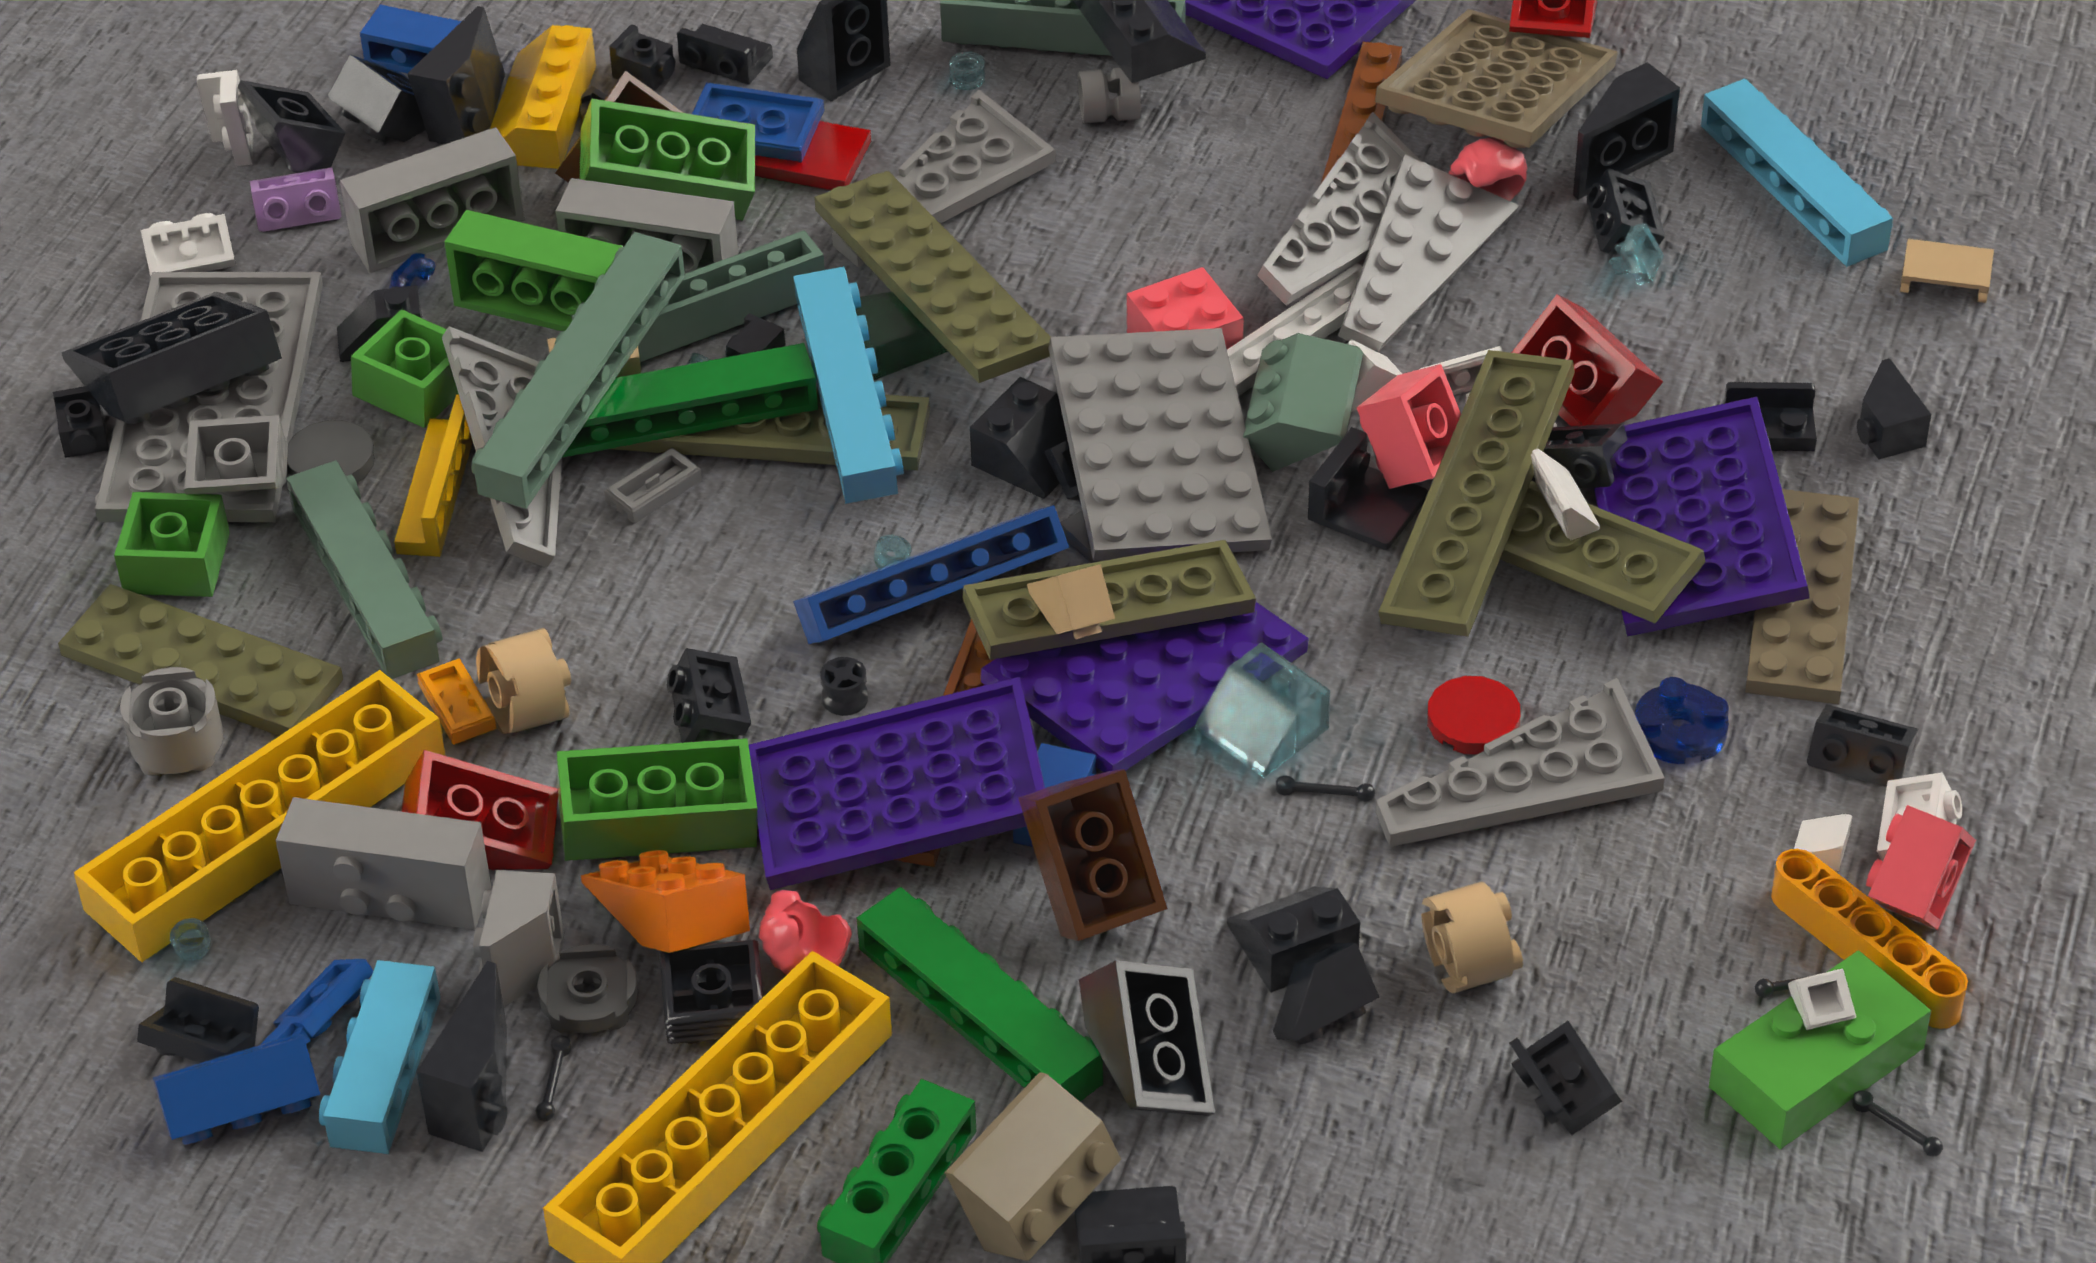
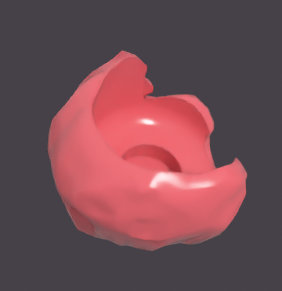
[1448,137,1527,201]
[759,890,852,975]

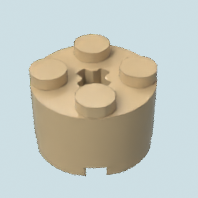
[476,628,571,734]
[1421,882,1523,993]

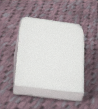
[1794,814,1852,871]
[1788,968,1857,1030]

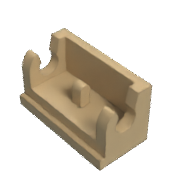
[1900,239,1994,303]

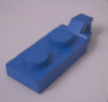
[260,959,374,1045]

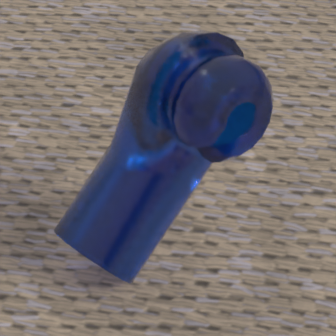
[389,253,436,288]

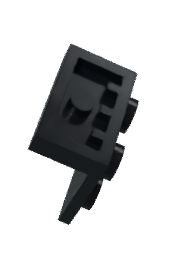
[1308,427,1428,550]
[1075,1186,1186,1263]

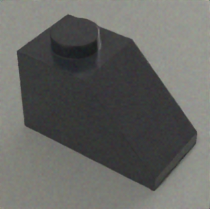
[337,285,422,362]
[1856,358,1932,460]

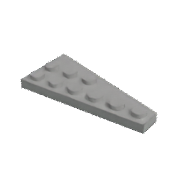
[832,90,1056,267]
[1257,112,1421,305]
[1338,154,1519,352]
[442,326,562,568]
[1375,678,1665,847]

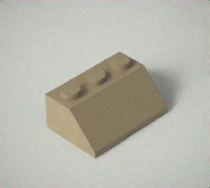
[945,1072,1121,1261]

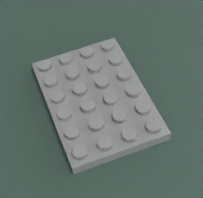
[1048,328,1272,561]

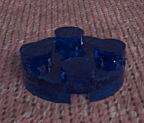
[1635,677,1729,764]

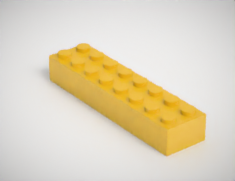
[73,670,446,962]
[543,951,892,1263]

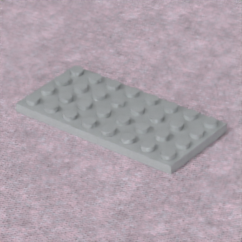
[95,272,323,522]

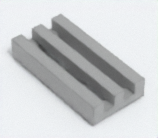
[604,448,702,524]

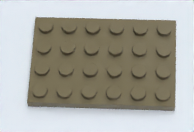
[1375,9,1618,148]

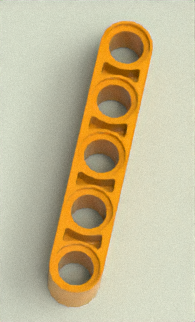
[1771,849,1968,1029]

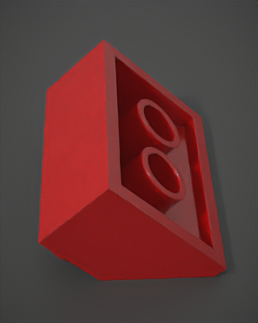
[1511,294,1663,426]

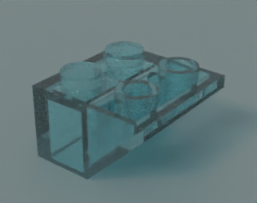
[1196,642,1330,778]

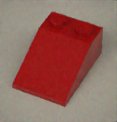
[1509,0,1598,38]
[401,750,558,870]

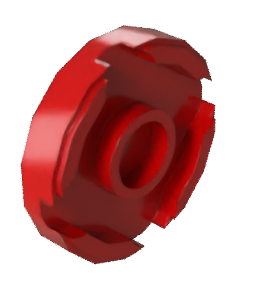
[1427,676,1521,755]

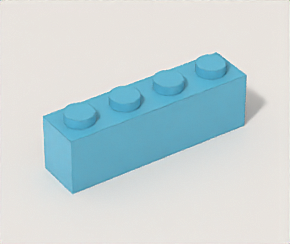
[319,960,441,1154]

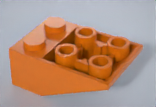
[581,850,750,953]

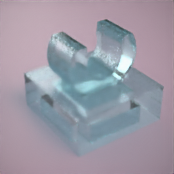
[1609,223,1664,285]

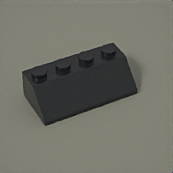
[1073,0,1206,84]

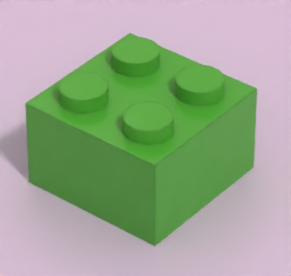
[351,309,459,428]
[114,492,230,597]

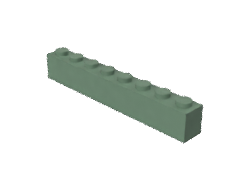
[471,232,685,509]

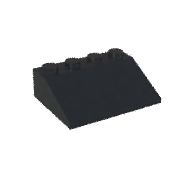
[61,291,282,424]

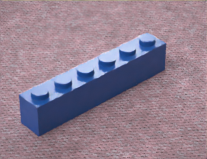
[793,505,1070,644]

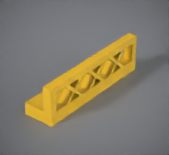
[394,395,473,557]

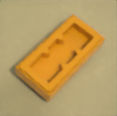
[417,658,497,745]

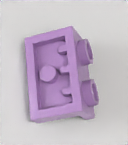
[250,168,341,232]

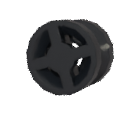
[820,657,868,716]

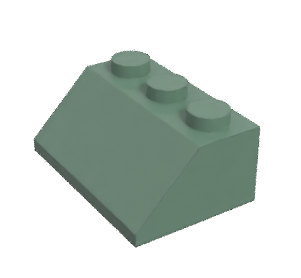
[1243,333,1363,472]

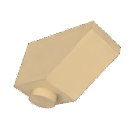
[1027,564,1115,639]

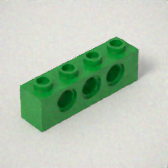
[817,1078,976,1263]

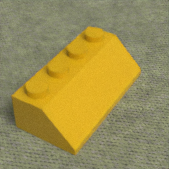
[490,25,596,169]

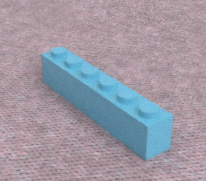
[1701,79,1893,267]
[793,266,904,504]

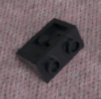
[677,23,773,85]
[1587,168,1665,253]
[1724,382,1817,451]
[1531,424,1627,488]
[667,648,751,743]
[1807,704,1919,787]

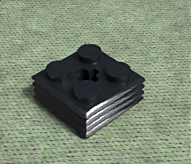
[659,940,763,1044]

